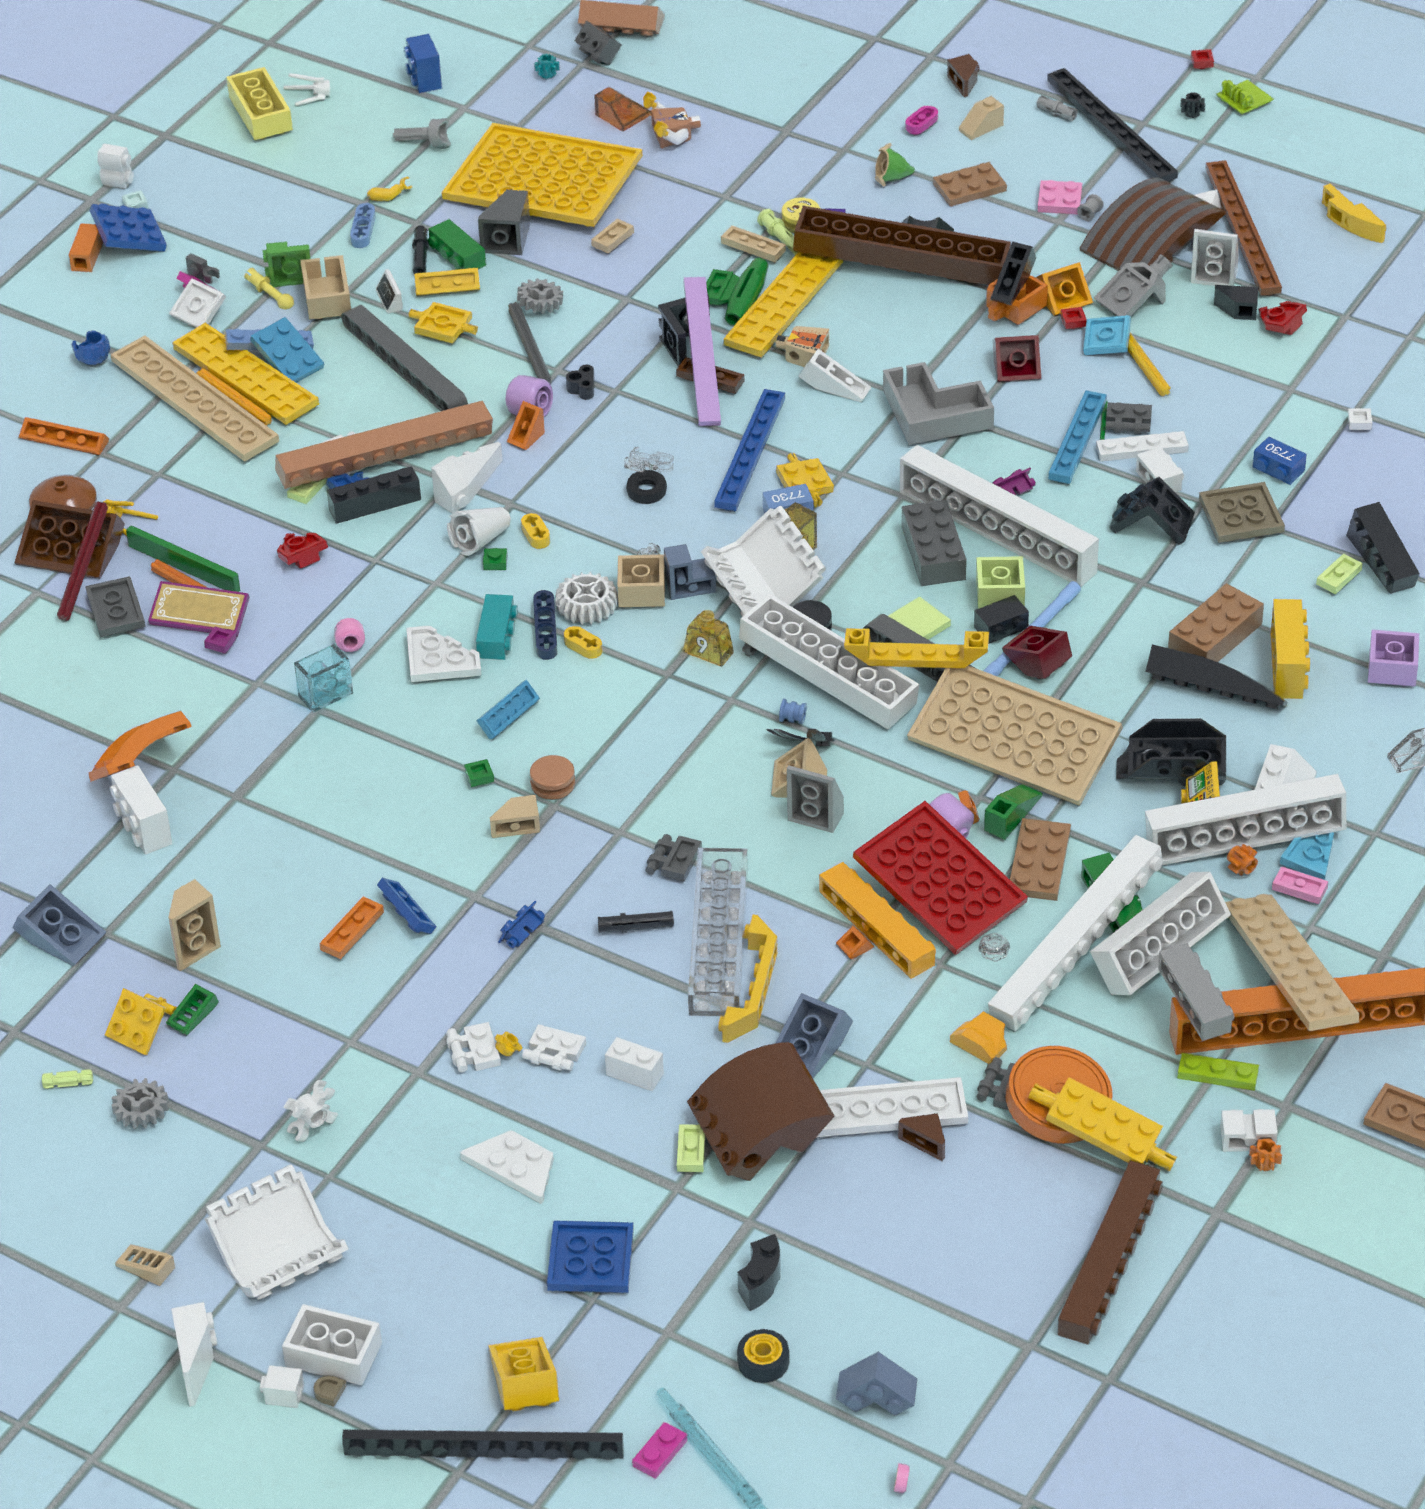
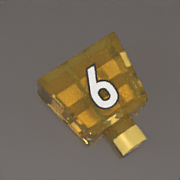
[683,610,734,667]

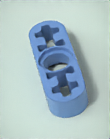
[350,203,376,248]

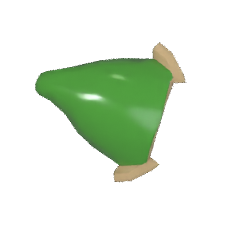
[875,143,915,187]

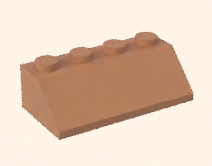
[578,0,665,36]

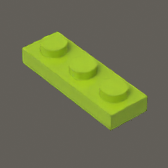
[1177,1053,1259,1091]

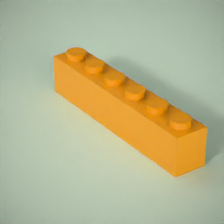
[819,862,936,979]

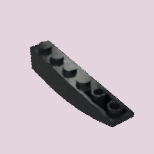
[1145,644,1288,709]

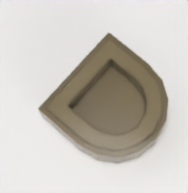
[314,1375,347,1407]

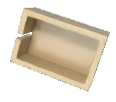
[301,255,351,320]

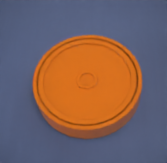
[1005,1046,1113,1144]

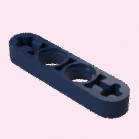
[533,590,558,660]

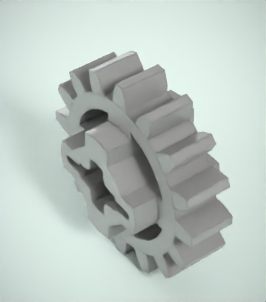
[517,278,563,314]
[111,1078,169,1129]

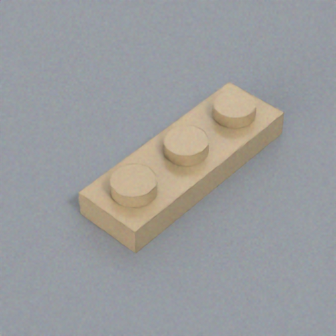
[721,225,786,262]

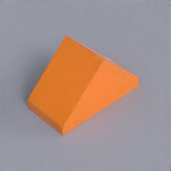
[507,401,545,450]

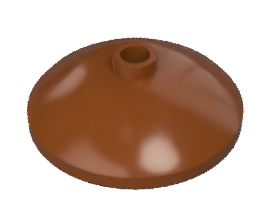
[29,475,97,510]

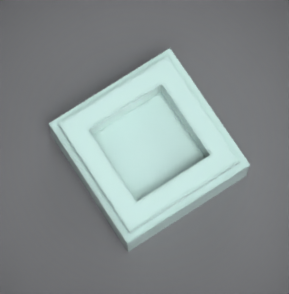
[122,191,148,208]

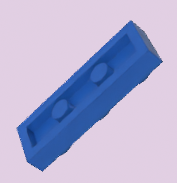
[377,877,437,934]

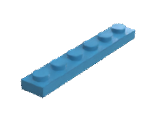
[1048,390,1107,484]

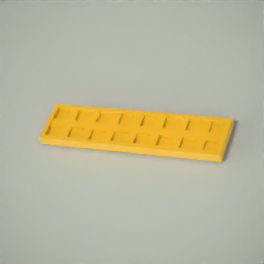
[723,252,843,358]
[172,322,319,425]

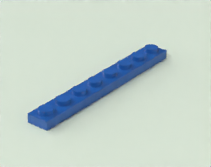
[714,389,785,511]

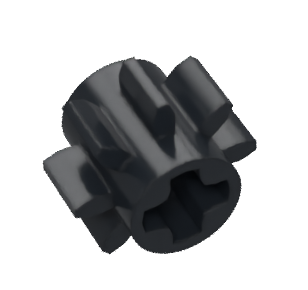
[1180,92,1206,118]

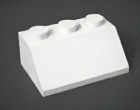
[1255,744,1317,790]

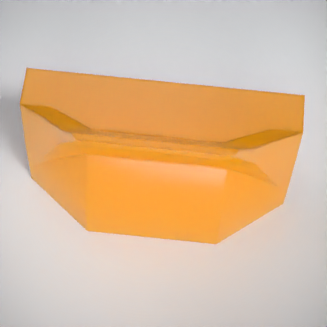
[950,1011,1007,1064]

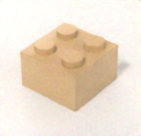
[617,555,665,607]

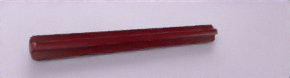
[57,501,108,621]

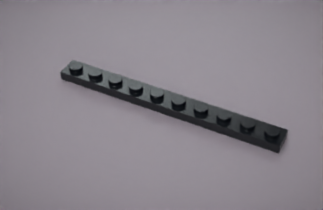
[1047,68,1178,182]
[342,1429,624,1460]

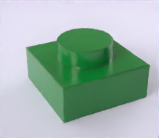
[483,548,508,570]
[464,759,494,787]

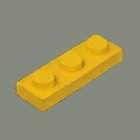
[414,268,480,296]

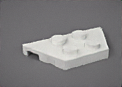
[460,1130,554,1204]

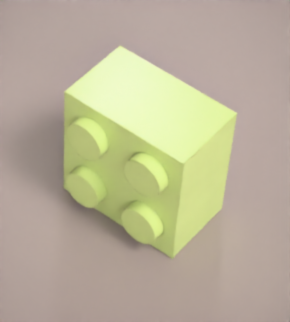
[976,556,1025,609]

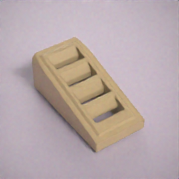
[115,1244,175,1286]

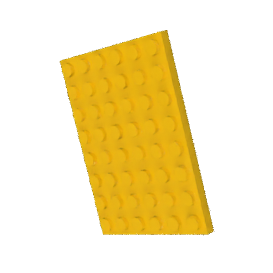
[442,123,643,227]

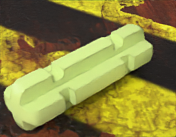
[42,1069,93,1089]

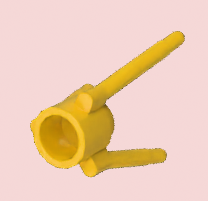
[103,499,158,536]

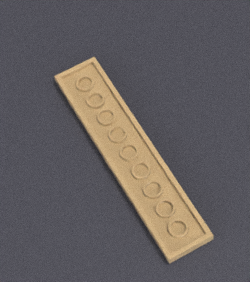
[110,336,279,462]
[1225,894,1359,1031]

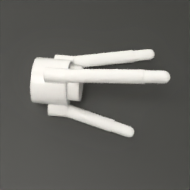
[283,73,330,106]

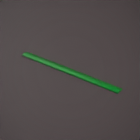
[1100,401,1108,440]

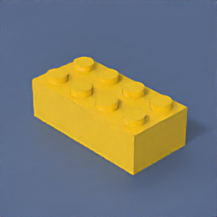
[1270,599,1310,699]

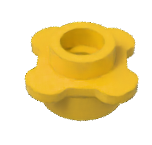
[495,1031,522,1056]

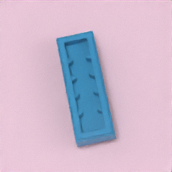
[476,679,540,739]

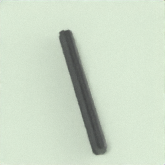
[508,302,552,384]

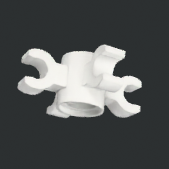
[284,1080,338,1142]

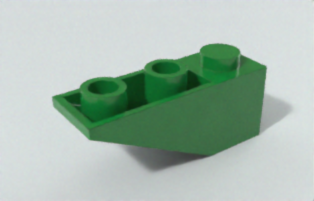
[984,784,1043,840]

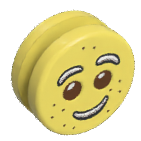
[782,198,820,233]

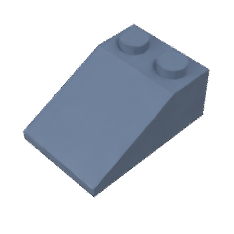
[13,884,106,966]
[776,993,853,1078]

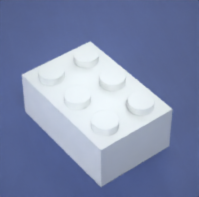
[110,765,172,855]
[282,1304,382,1385]

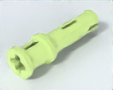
[757,209,798,255]

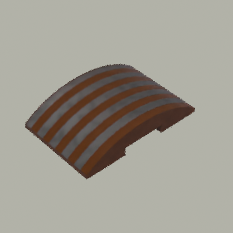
[1080,178,1226,271]

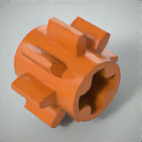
[1227,844,1258,876]
[1249,1139,1282,1171]

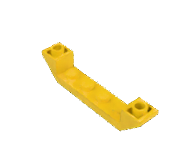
[844,628,989,668]
[718,914,778,1043]

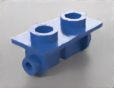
[498,901,545,948]

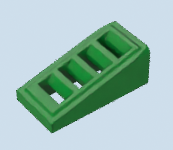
[166,984,219,1036]

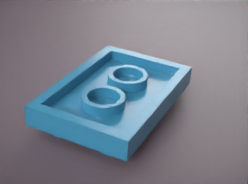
[250,317,325,383]

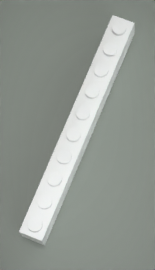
[988,835,1163,1032]

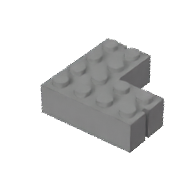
[883,362,994,445]

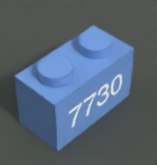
[762,484,814,523]

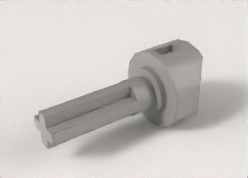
[393,118,451,147]

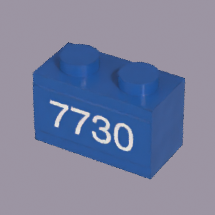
[1252,437,1307,485]

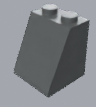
[478,190,530,255]

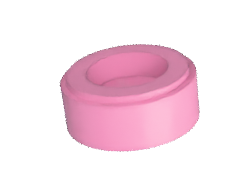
[894,1463,909,1493]

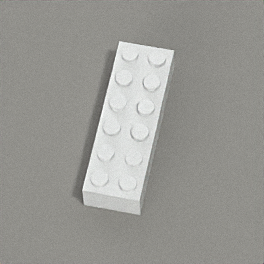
[1090,872,1231,995]

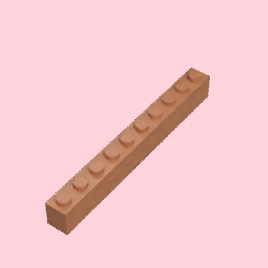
[275,400,493,489]

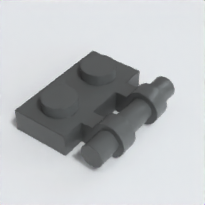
[1106,402,1152,434]
[645,834,702,882]
[976,1057,1014,1110]

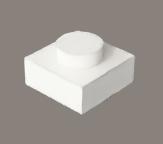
[1348,409,1372,430]

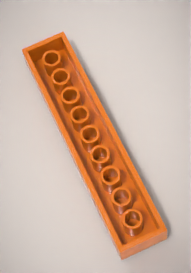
[1169,967,1425,1055]

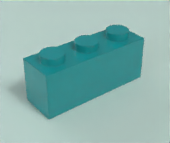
[476,594,518,660]

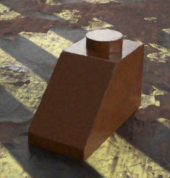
[947,54,980,98]

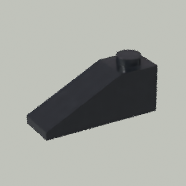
[990,241,1037,305]

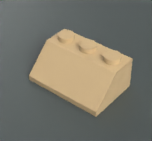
[168,879,221,971]

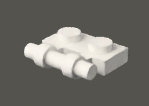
[446,1022,501,1072]
[522,1024,586,1071]

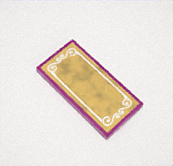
[148,581,250,637]

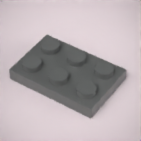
[85,576,146,637]

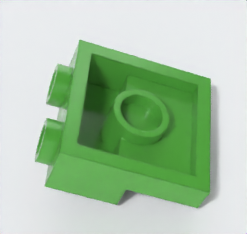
[262,241,311,287]

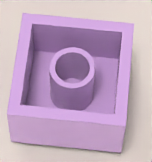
[1368,630,1419,686]

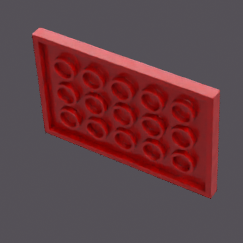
[853,801,1028,955]

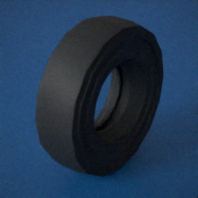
[626,470,667,504]

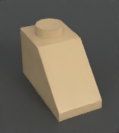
[959,96,1004,140]
[490,795,540,838]

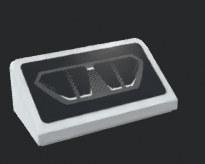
[376,269,403,314]

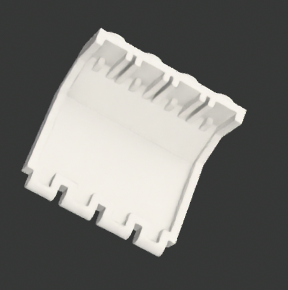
[701,506,826,617]
[205,1164,348,1300]

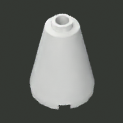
[447,507,511,556]

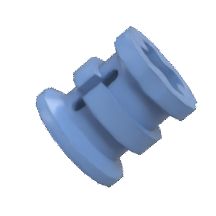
[779,698,807,724]

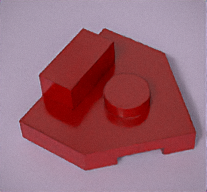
[1258,301,1307,335]
[277,533,328,569]

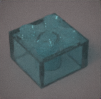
[294,644,353,713]

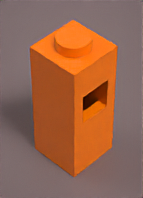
[69,223,103,272]

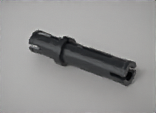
[412,225,429,274]
[598,911,674,933]

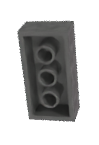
[902,500,966,586]

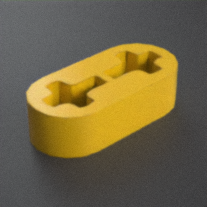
[521,513,550,549]
[564,626,603,659]

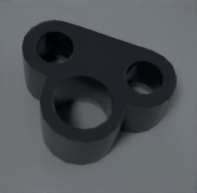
[566,364,595,400]

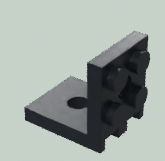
[658,294,710,367]
[1109,477,1195,545]

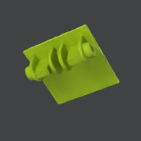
[1216,79,1274,114]

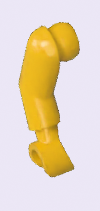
[367,177,412,201]

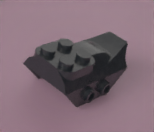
[1116,718,1226,786]

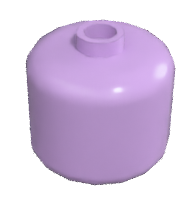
[505,375,553,417]
[930,793,974,838]

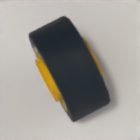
[737,1329,790,1383]

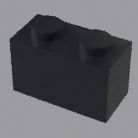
[974,595,1029,644]

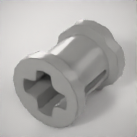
[1077,194,1104,221]

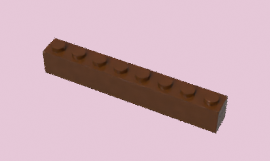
[1058,1161,1163,1345]

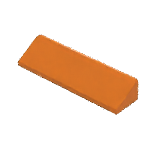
[19,417,109,455]

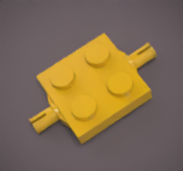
[408,302,478,343]
[776,453,834,507]

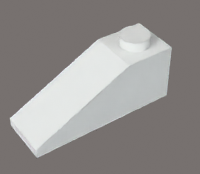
[798,349,871,402]

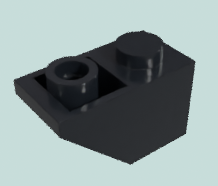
[1214,285,1258,320]

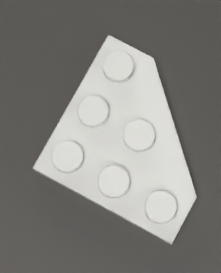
[406,626,482,682]

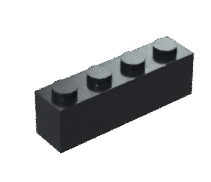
[327,466,421,524]

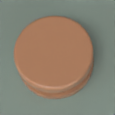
[530,755,575,800]

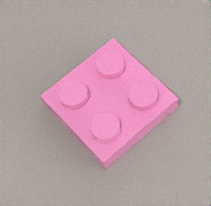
[1038,180,1082,214]

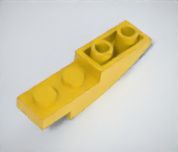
[1322,184,1386,243]

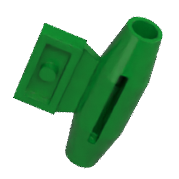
[706,258,769,326]

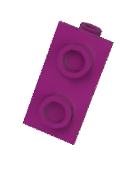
[992,468,1036,495]

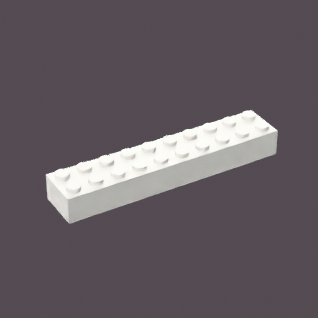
[900,445,1099,587]

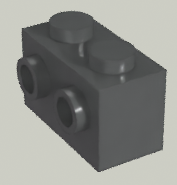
[574,21,622,65]

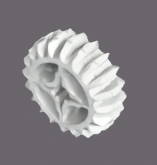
[555,572,618,625]

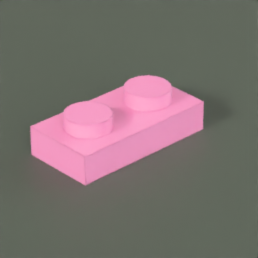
[1272,866,1328,904]

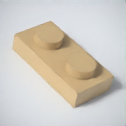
[591,218,634,253]

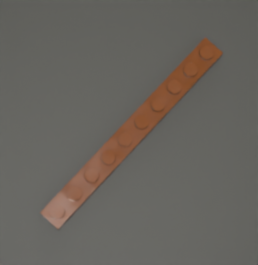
[1206,160,1282,296]

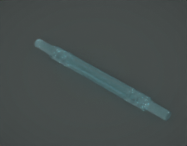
[656,1388,767,1509]

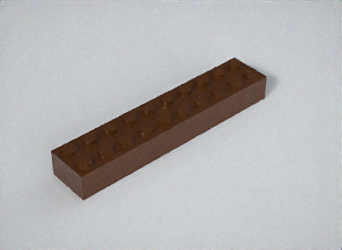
[793,206,1011,285]

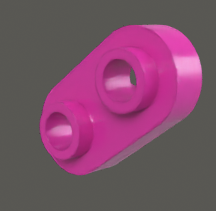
[905,106,938,135]

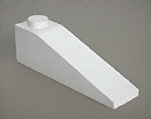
[431,442,503,514]

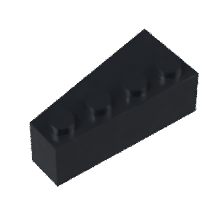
[1346,502,1420,594]

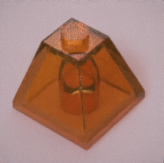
[594,87,651,132]

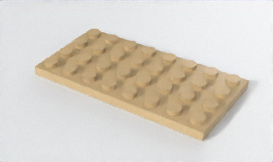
[907,666,1123,806]

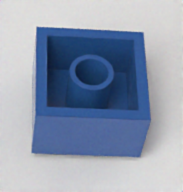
[404,34,442,93]

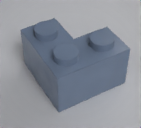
[664,544,716,600]
[836,1351,918,1416]

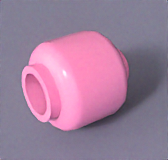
[334,618,365,652]

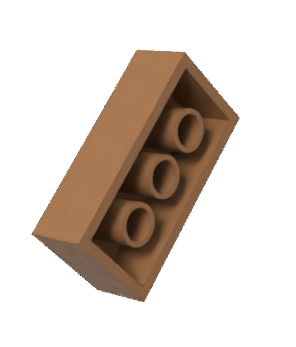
[1168,583,1264,662]

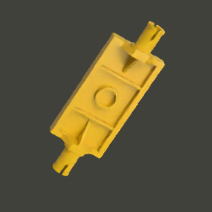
[1028,1077,1177,1172]

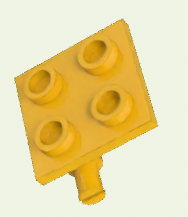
[105,988,177,1055]

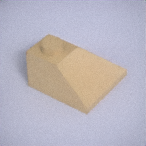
[771,738,827,798]

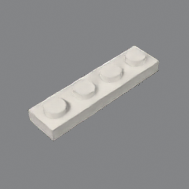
[1096,431,1189,462]

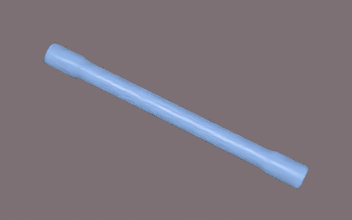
[983,581,1081,676]

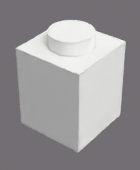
[260,1365,304,1408]

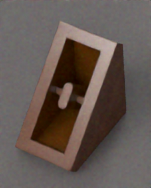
[898,1113,945,1161]

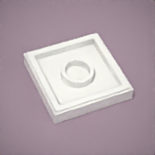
[169,278,226,328]

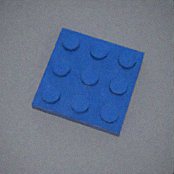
[90,204,167,251]
[547,1220,634,1293]

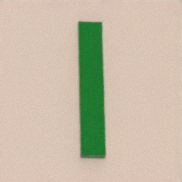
[126,525,241,592]

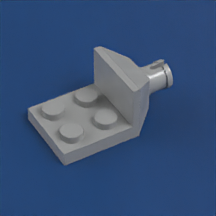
[1094,254,1173,317]

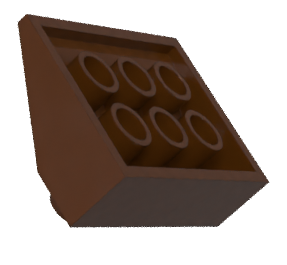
[14,500,125,579]

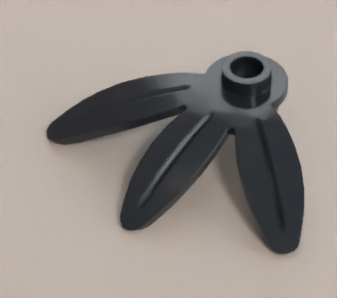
[766,729,835,746]

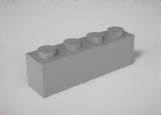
[1158,943,1234,1041]

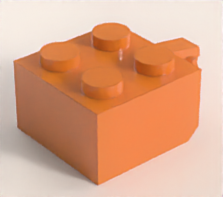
[986,275,1048,325]

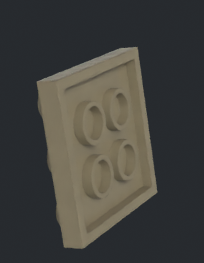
[1199,482,1285,543]

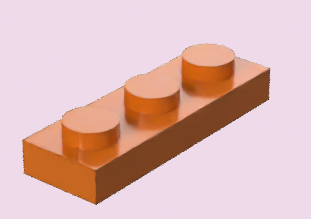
[319,896,384,959]

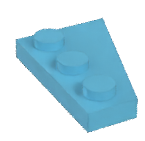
[1280,832,1335,880]

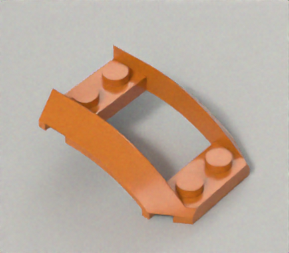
[89,711,192,782]

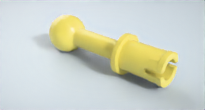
[244,268,294,309]

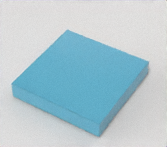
[1083,315,1131,355]

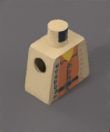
[776,326,829,367]

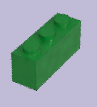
[428,219,486,270]

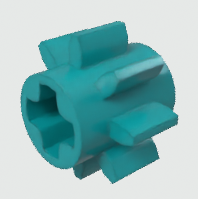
[534,54,560,79]

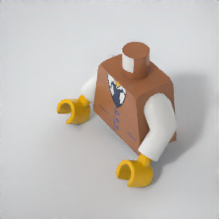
[643,92,701,148]

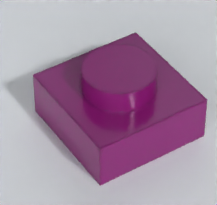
[204,626,237,654]

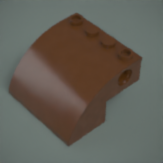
[687,1042,835,1181]

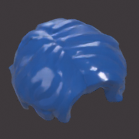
[71,330,111,365]

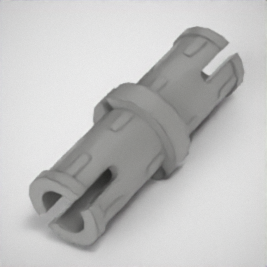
[1036,95,1078,121]

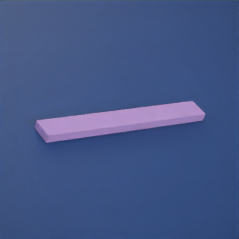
[683,277,721,426]

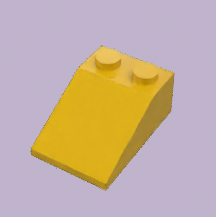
[488,1337,559,1411]

